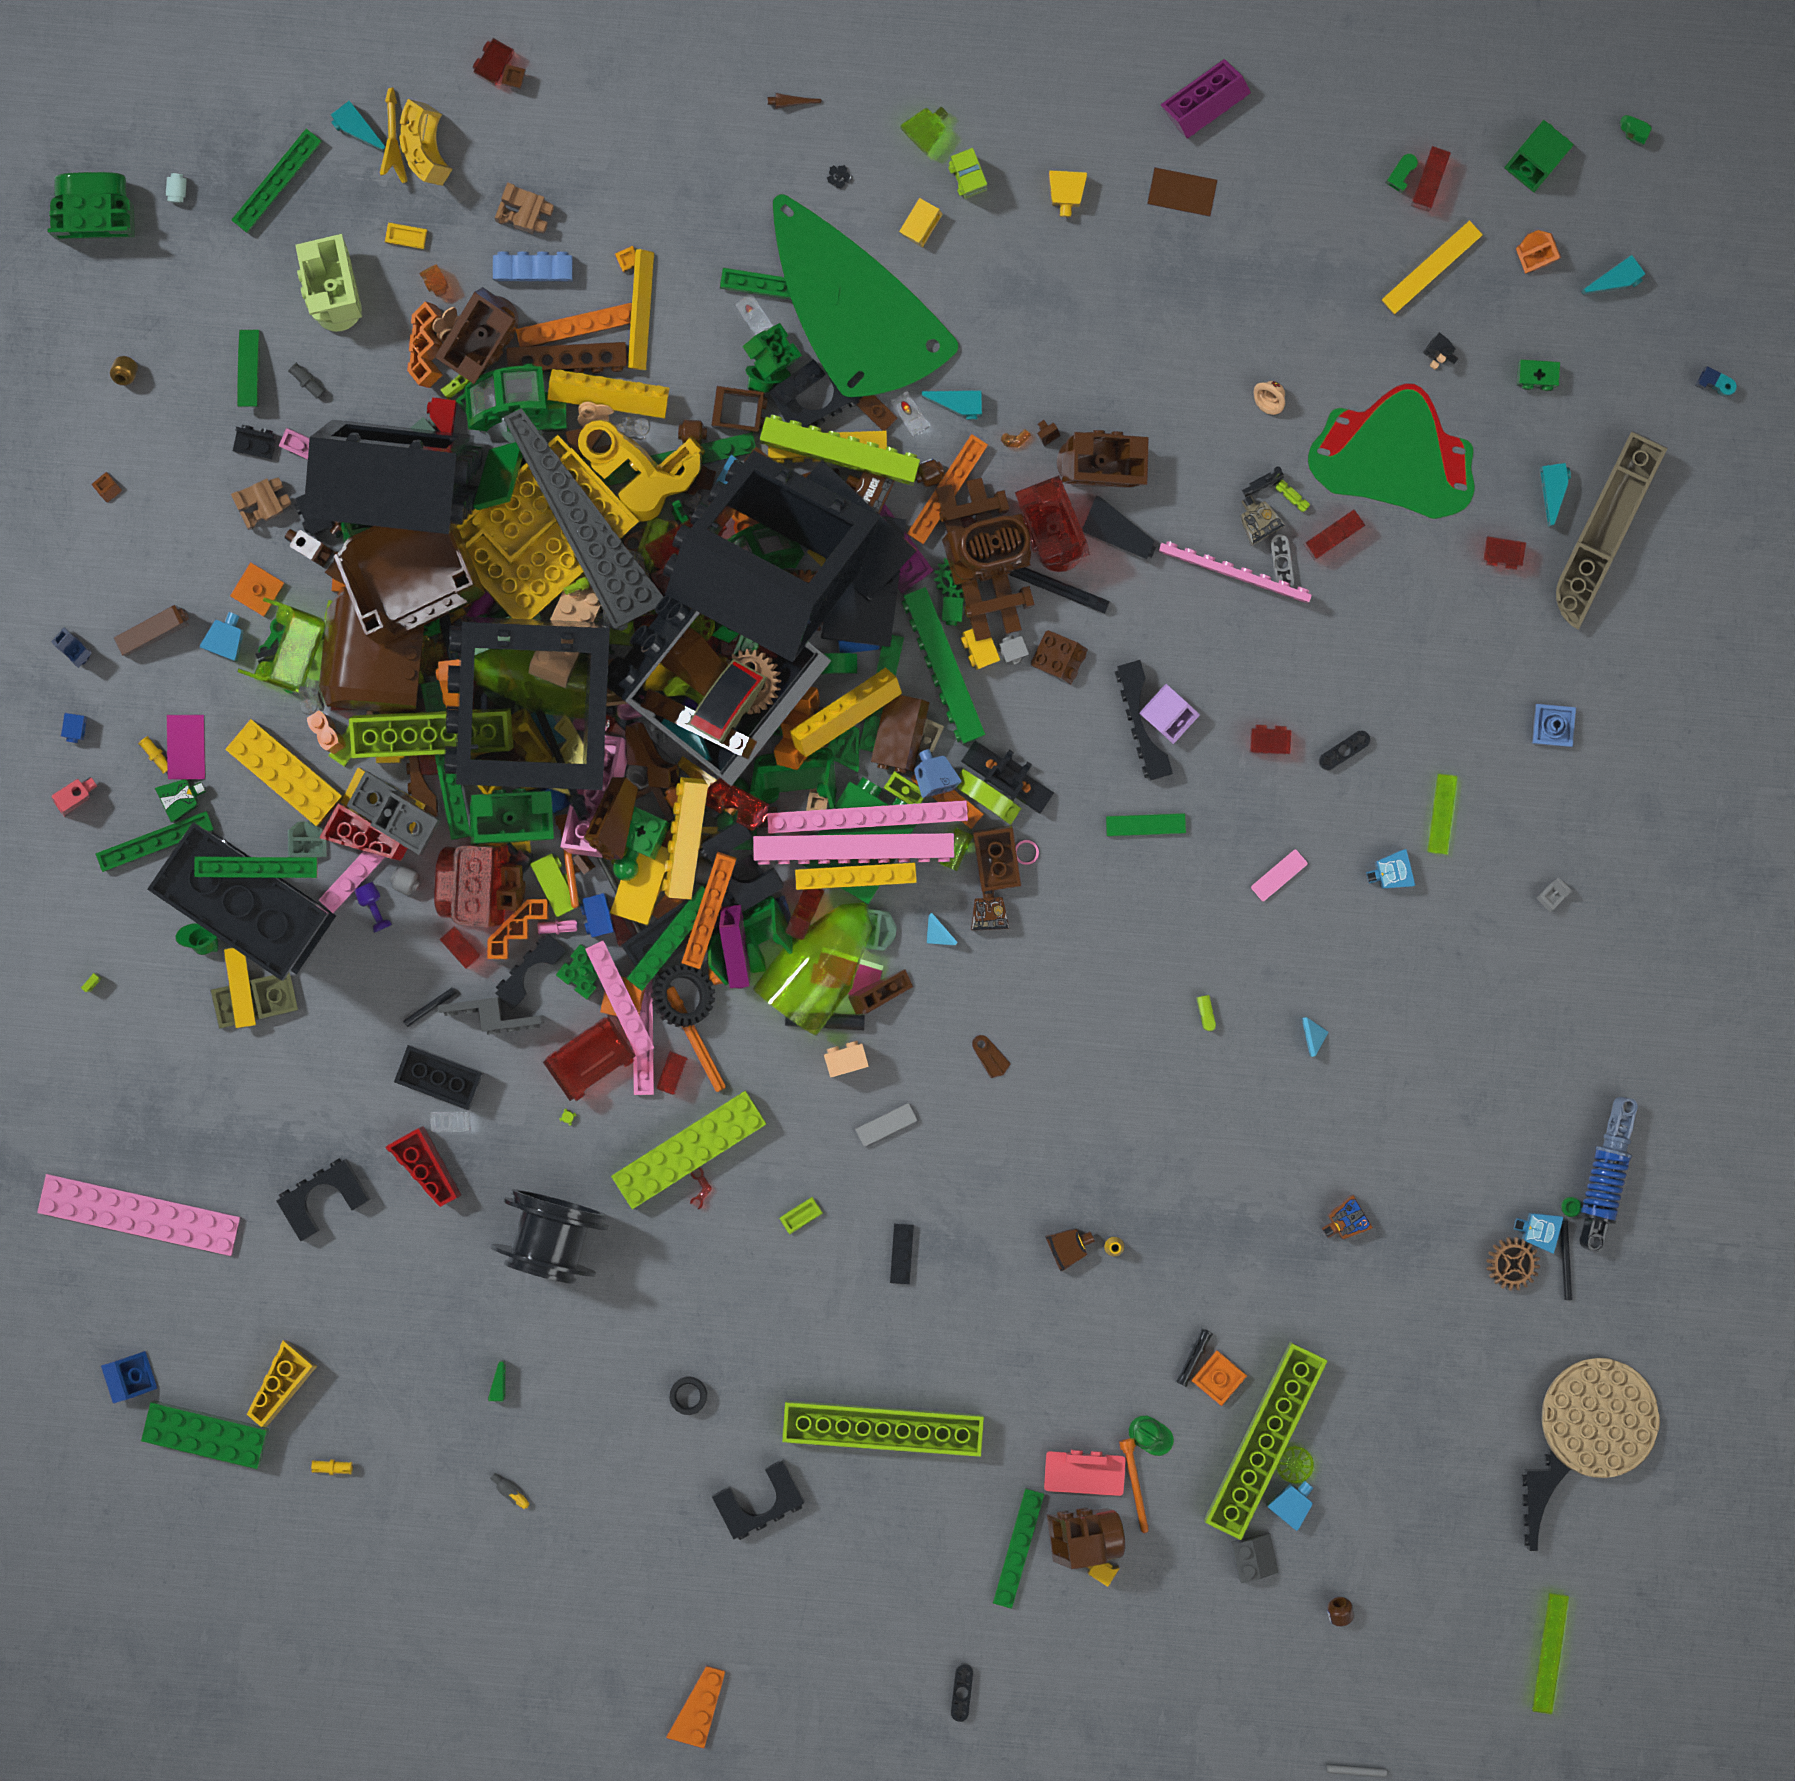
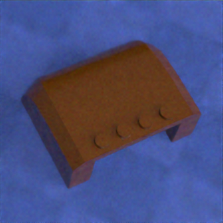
[334,526,485,644]
[319,587,424,713]

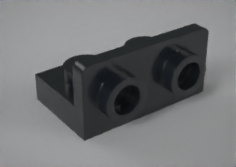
[233,424,277,460]

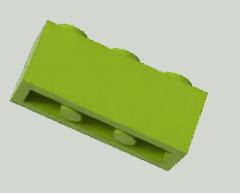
[530,853,580,917]

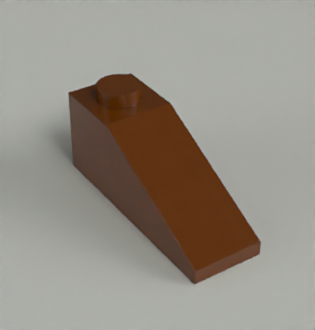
[848,969,913,1015]

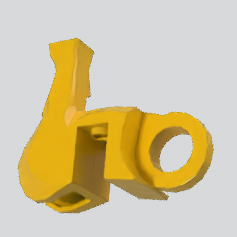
[578,420,705,522]

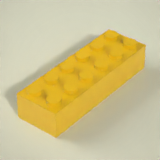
[225,719,344,827]

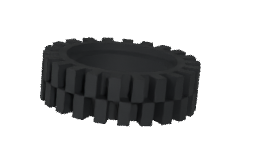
[651,964,715,1027]

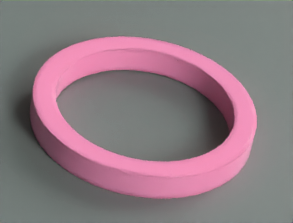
[1016,840,1039,865]

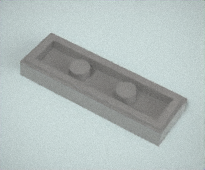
[855,1103,917,1147]

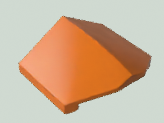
[1516,230,1561,274]

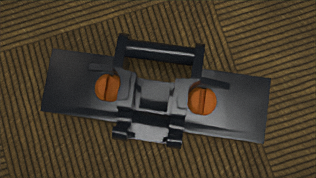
[961,740,1054,814]

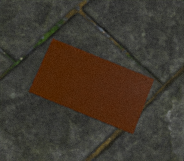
[1147,167,1217,216]

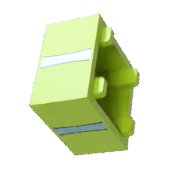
[948,148,987,199]

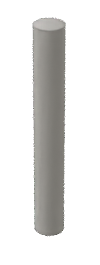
[1327,1765,1387,1777]

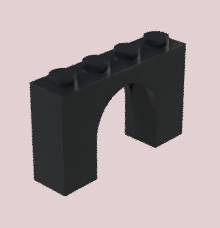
[770,366,862,428]
[700,817,784,912]
[276,1158,371,1242]
[712,1459,805,1540]

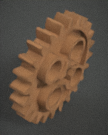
[726,649,781,714]

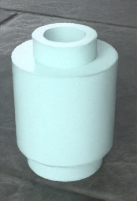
[166,173,187,203]

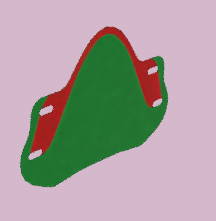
[1308,384,1475,519]

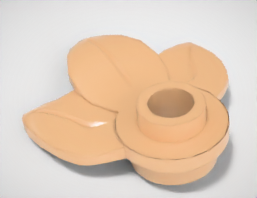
[433,307,459,342]
[578,402,614,428]

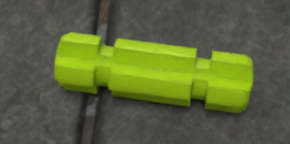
[1275,480,1310,512]

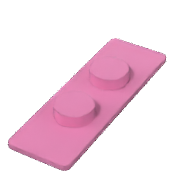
[1251,849,1308,901]

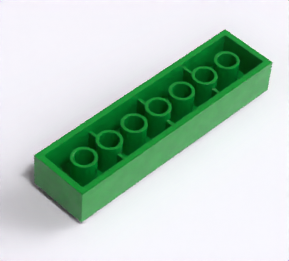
[902,587,986,745]

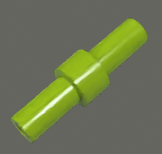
[564,577,590,595]

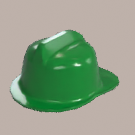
[745,366,791,393]
[175,923,219,955]
[1129,1416,1174,1456]

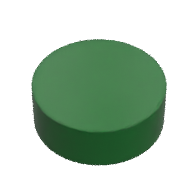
[1561,1197,1581,1217]

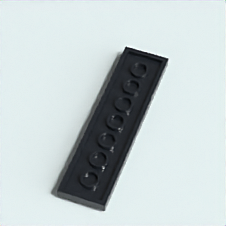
[621,854,764,967]

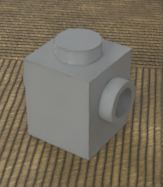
[997,635,1029,665]

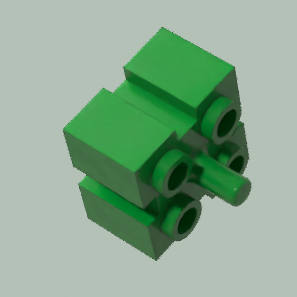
[742,323,802,379]
[556,944,600,1000]

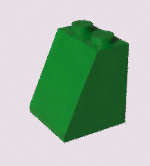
[1504,120,1574,193]

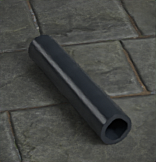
[785,1010,865,1031]

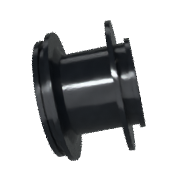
[491,1189,609,1284]

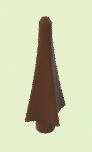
[767,93,822,109]

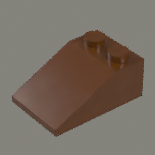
[660,627,727,697]
[973,825,1021,892]

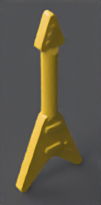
[380,87,408,183]

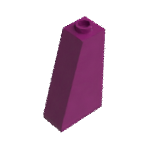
[719,905,751,989]

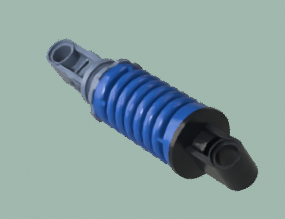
[1579,1097,1638,1252]

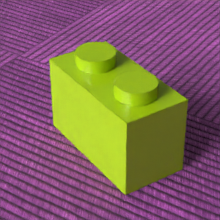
[884,771,924,804]

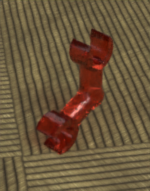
[690,1167,712,1209]

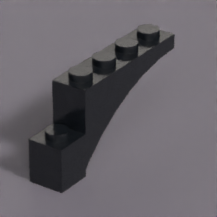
[1521,1449,1572,1551]

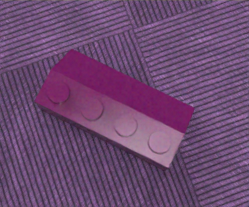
[1161,59,1251,139]

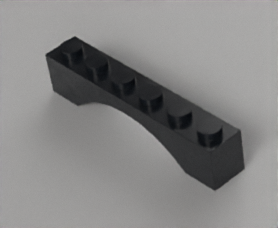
[1114,660,1173,781]

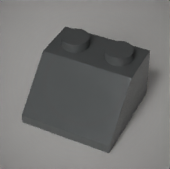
[1231,1533,1278,1583]

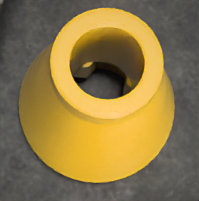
[1104,1237,1124,1257]

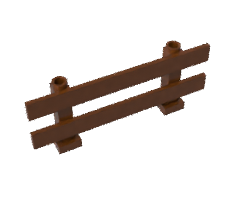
[936,478,1035,641]

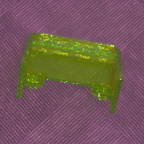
[237,597,325,693]

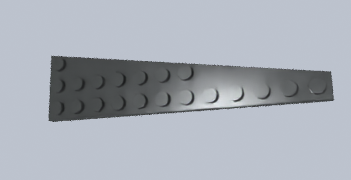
[504,409,663,630]

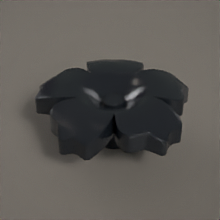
[827,165,851,189]

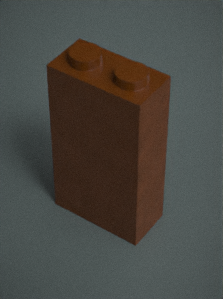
[871,695,930,774]

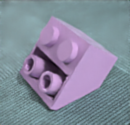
[1139,684,1200,744]

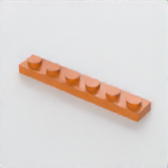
[516,303,632,347]
[907,434,988,545]
[681,852,737,969]

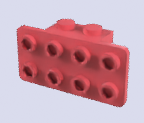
[1044,1450,1125,1496]

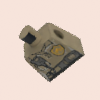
[1240,496,1285,546]

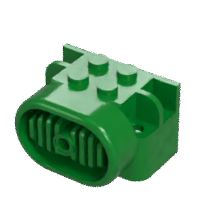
[48,172,135,240]
[469,789,554,844]

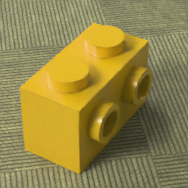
[960,629,1000,670]

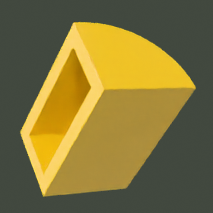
[899,198,943,248]

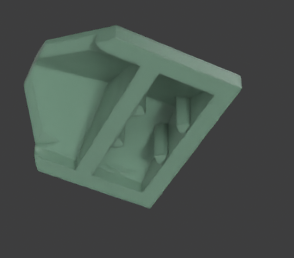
[288,821,327,858]
[858,908,897,951]

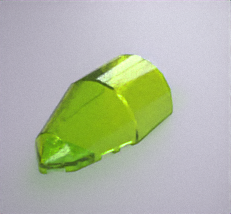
[474,649,587,719]
[753,902,872,1036]

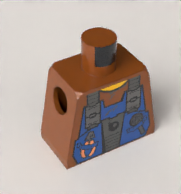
[1322,1194,1373,1239]

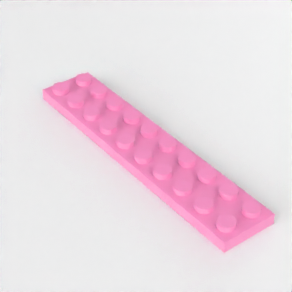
[37,1174,241,1256]

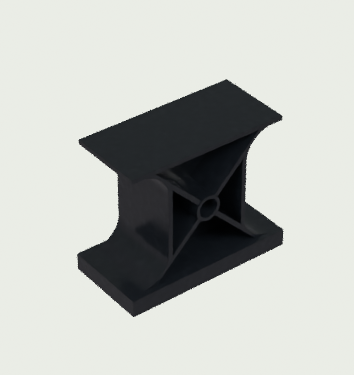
[147,822,337,981]

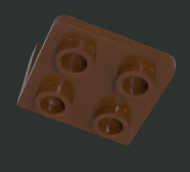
[1031,630,1088,685]

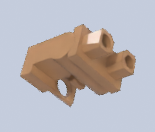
[495,182,554,234]
[231,477,292,530]

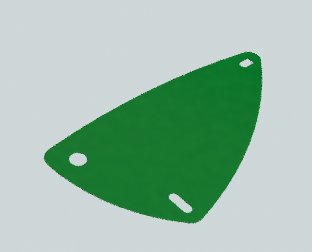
[773,194,958,397]

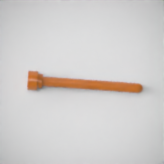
[555,814,579,908]
[1119,1438,1149,1533]

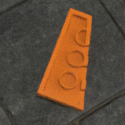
[666,1665,725,1748]

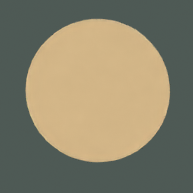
[1542,1358,1660,1478]

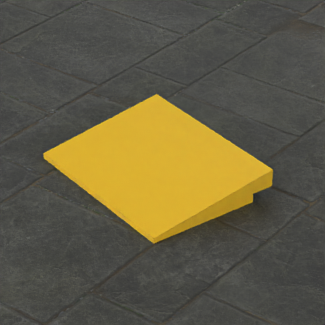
[457,435,639,619]

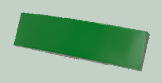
[237,330,260,407]

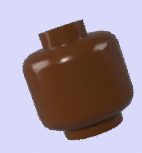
[678,420,707,445]
[915,459,945,487]
[1327,1597,1354,1627]

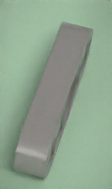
[1270,534,1294,588]

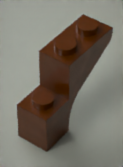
[625,721,679,788]

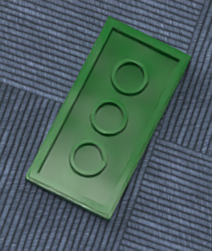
[473,442,523,510]

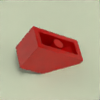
[427,397,457,433]

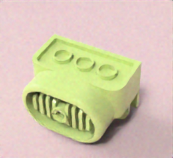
[295,234,362,332]

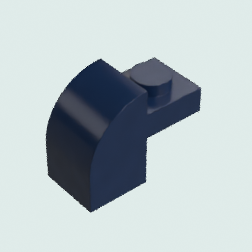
[51,627,92,668]

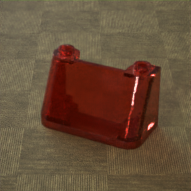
[543,1015,636,1101]

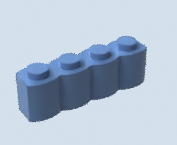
[493,252,573,282]

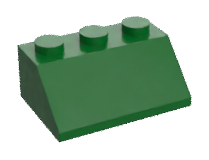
[507,392,568,432]

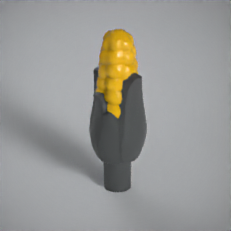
[490,1473,529,1509]

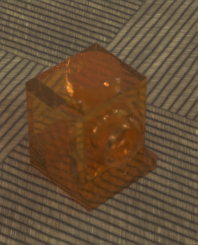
[419,264,449,297]

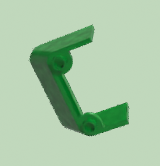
[750,748,837,817]
[708,896,793,986]

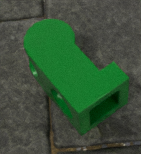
[1386,154,1418,194]

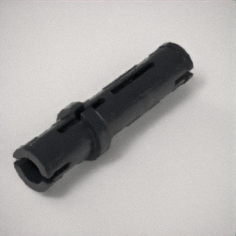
[1175,1328,1213,1387]

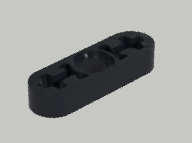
[1319,731,1370,770]
[951,1663,973,1722]

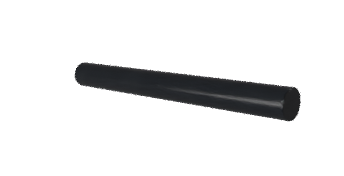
[1560,1221,1572,1300]

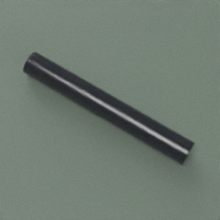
[403,987,456,1027]

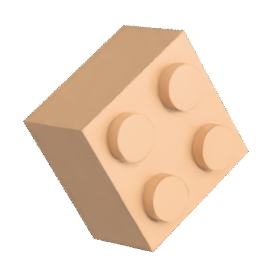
[824,1041,869,1078]

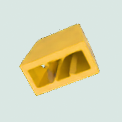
[1049,170,1087,217]

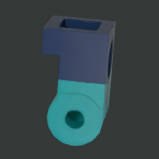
[1695,366,1737,397]

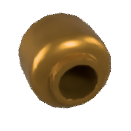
[109,356,138,385]

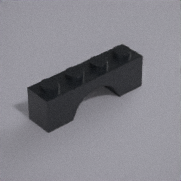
[495,934,567,1009]

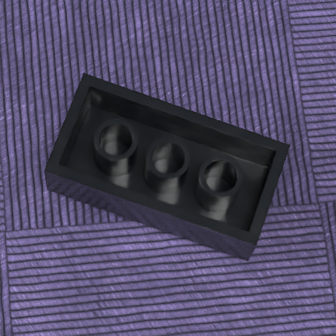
[394,1045,484,1110]

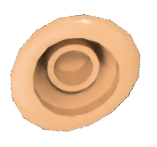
[1253,381,1286,415]

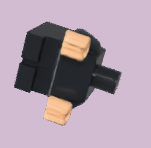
[1423,332,1458,370]

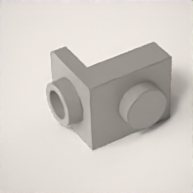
[1536,878,1572,912]

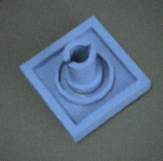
[1532,704,1576,747]

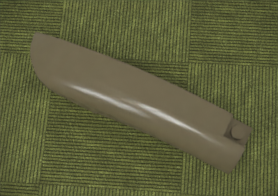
[1556,431,1668,630]

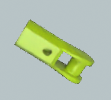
[440,374,470,399]
[1196,995,1216,1031]

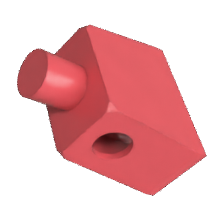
[51,777,97,817]

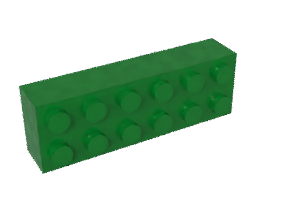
[141,1400,269,1469]

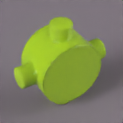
[559,1109,576,1126]

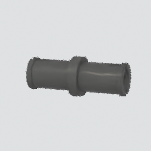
[288,362,325,399]

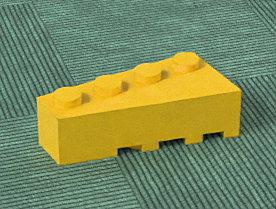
[247,1340,317,1427]

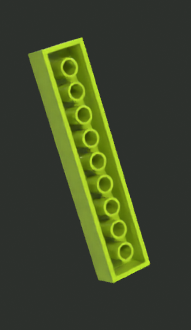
[1204,1342,1328,1540]
[782,1400,984,1457]

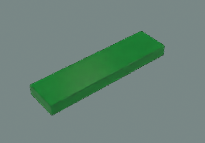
[1106,813,1186,836]

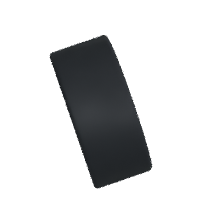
[669,1377,707,1415]

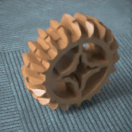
[1486,1237,1540,1291]

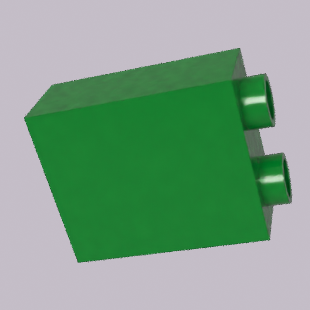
[801,777,917,905]

